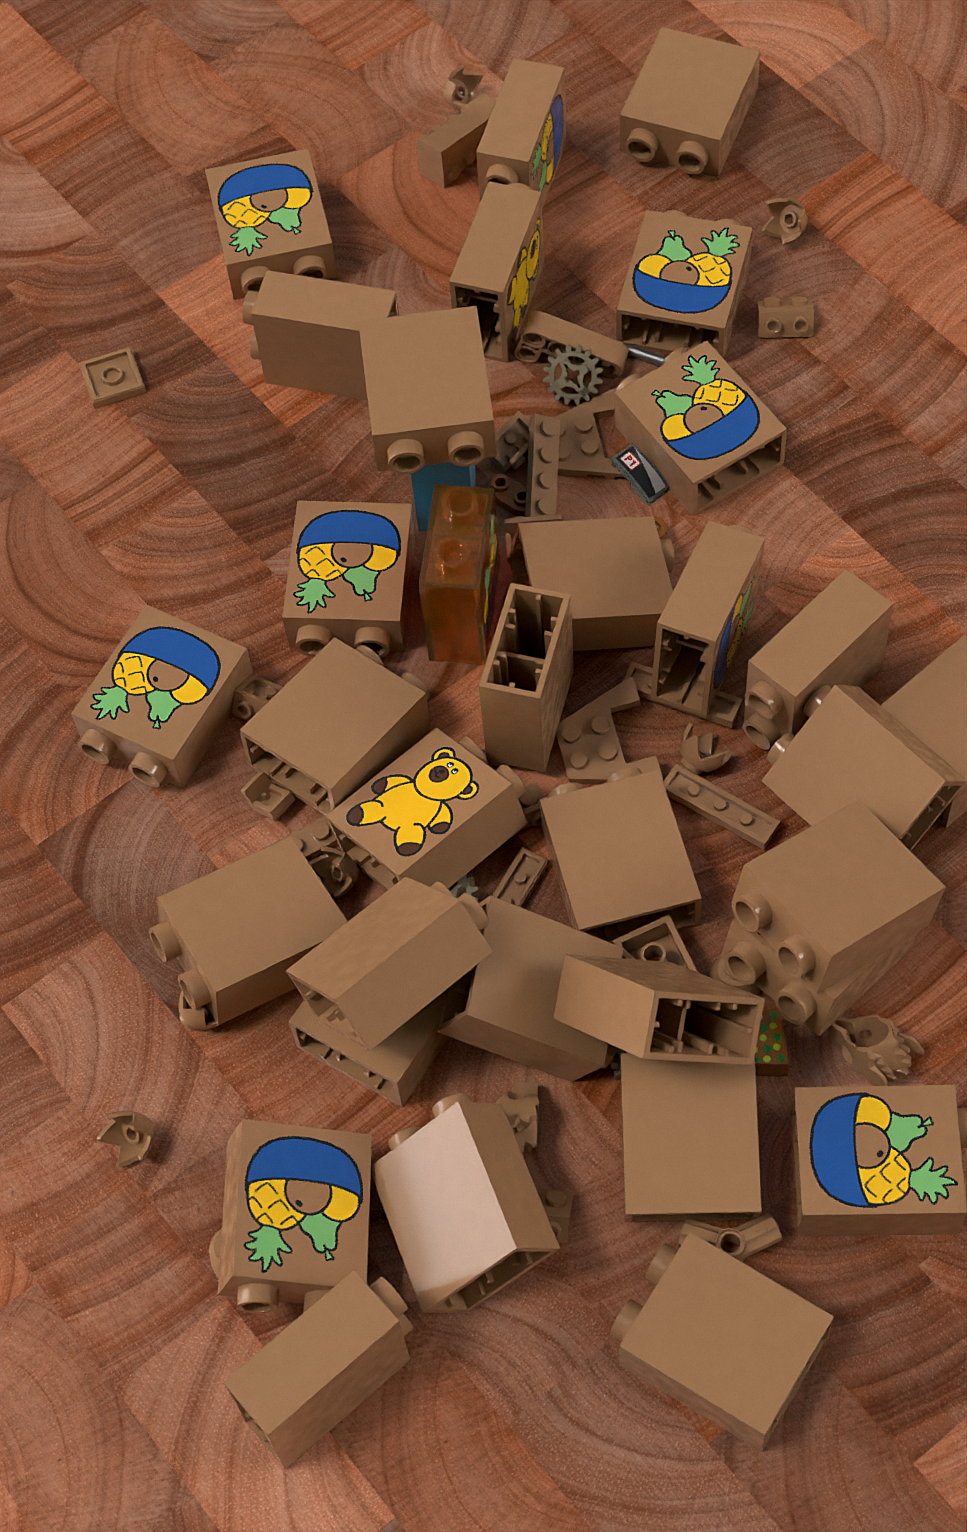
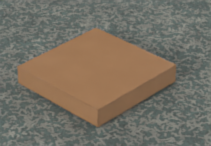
[79,347,146,409]

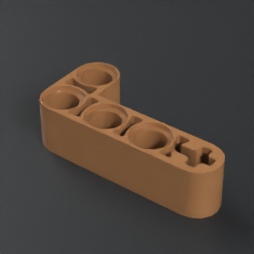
[515,311,629,378]

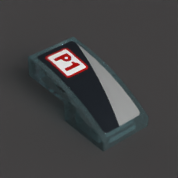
[611,443,670,506]

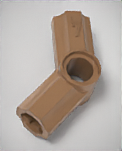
[678,1212,782,1263]

